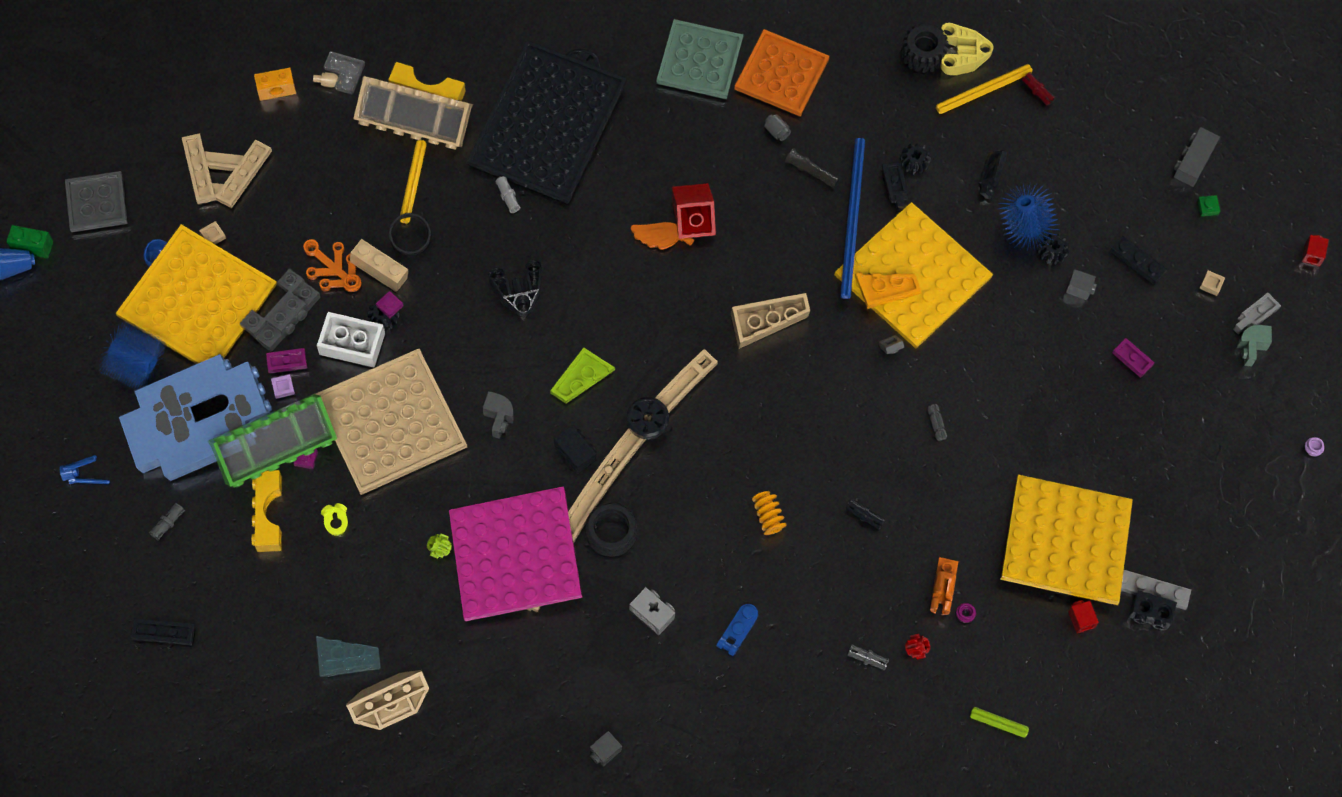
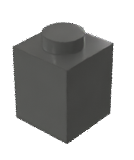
[1066,269,1097,300]
[590,731,622,767]

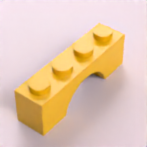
[388,62,466,110]
[252,470,282,552]

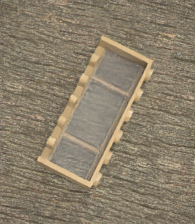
[353,76,473,150]

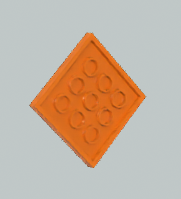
[734,29,830,117]

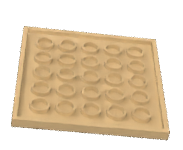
[316,349,467,495]

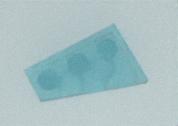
[316,636,381,677]

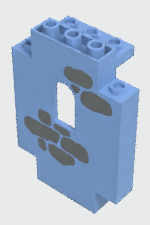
[119,354,272,481]

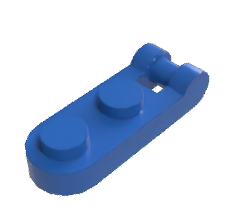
[716,604,758,656]

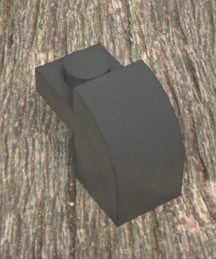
[483,391,514,439]

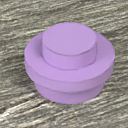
[1305,437,1324,456]

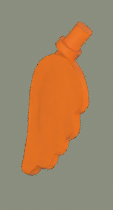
[631,222,694,250]

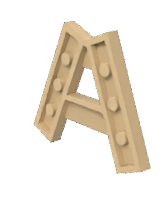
[182,133,272,208]

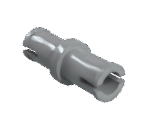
[496,176,521,213]

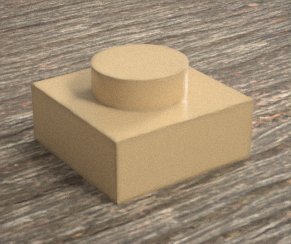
[199,221,226,245]
[1200,270,1225,296]

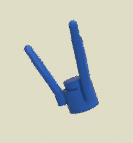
[60,455,110,484]

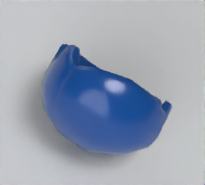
[143,239,167,267]

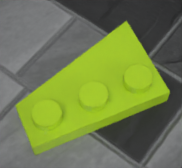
[550,348,615,404]

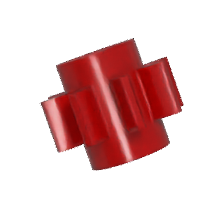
[905,634,930,660]

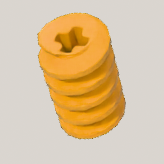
[752,491,787,535]

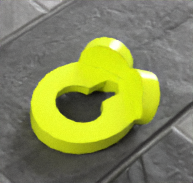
[321,503,348,536]

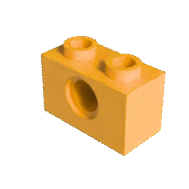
[254,68,296,101]

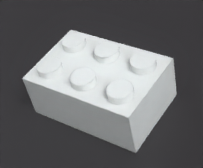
[317,312,385,368]

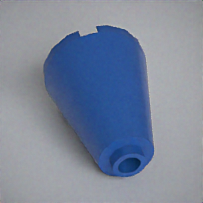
[0,248,35,281]

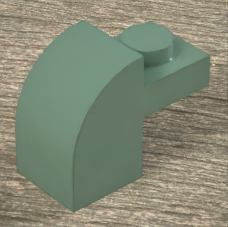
[1237,325,1272,367]

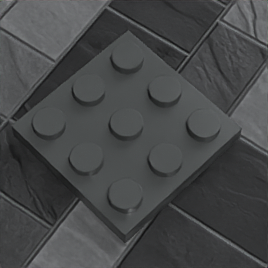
[65,171,128,232]

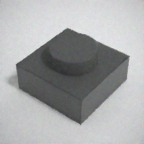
[879,335,905,354]

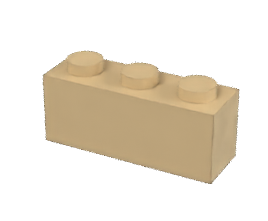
[350,239,408,292]

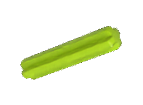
[970,707,1029,738]

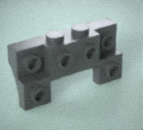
[240,269,321,352]

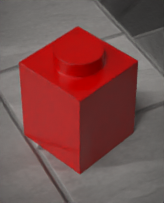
[1302,235,1329,267]
[1068,600,1099,634]

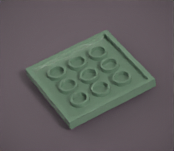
[657,19,743,99]

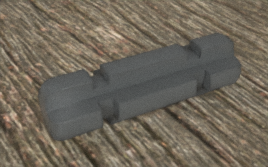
[928,404,947,441]

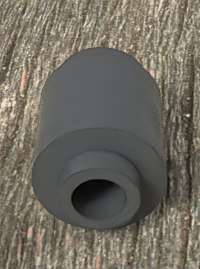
[764,114,791,141]

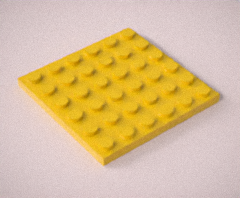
[834,202,993,348]
[116,224,277,364]
[1001,475,1133,605]

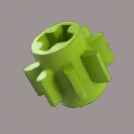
[427,533,452,559]

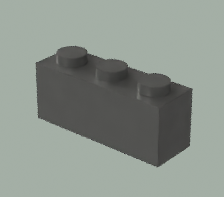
[1174,127,1220,187]

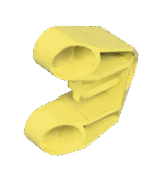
[940,23,993,75]

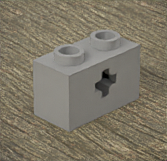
[629,587,675,635]

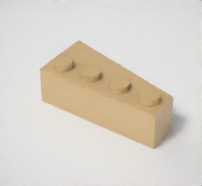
[731,293,810,349]

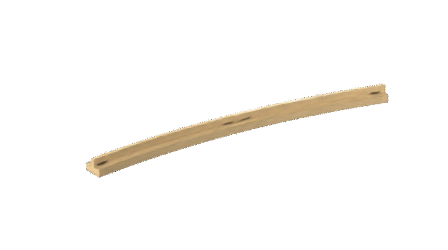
[527,349,718,612]

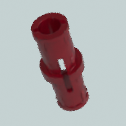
[1022,72,1055,106]

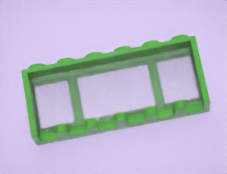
[208,394,337,487]

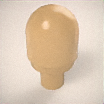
[313,72,339,87]

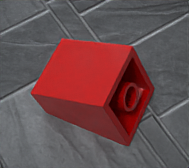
[672,183,716,239]

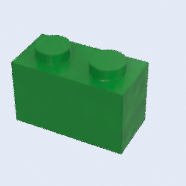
[6,225,53,258]

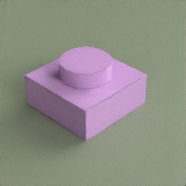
[271,374,295,399]

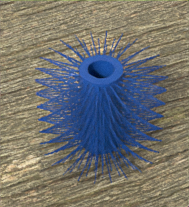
[998,182,1060,251]
[100,322,165,390]

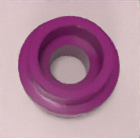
[956,603,976,623]

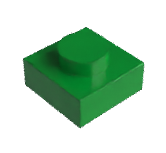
[1197,195,1220,217]

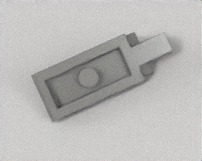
[1233,293,1281,334]

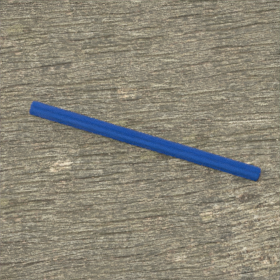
[841,138,865,299]

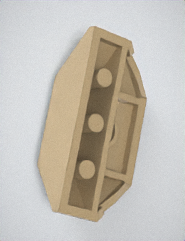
[346,670,429,730]

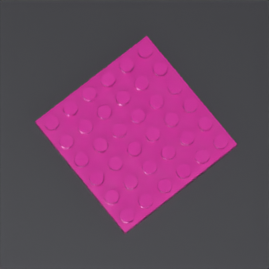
[449,486,582,621]

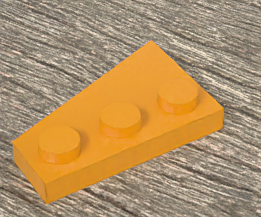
[855,273,921,309]

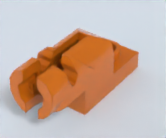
[930,557,959,615]

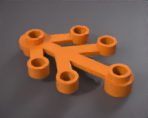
[303,239,362,292]

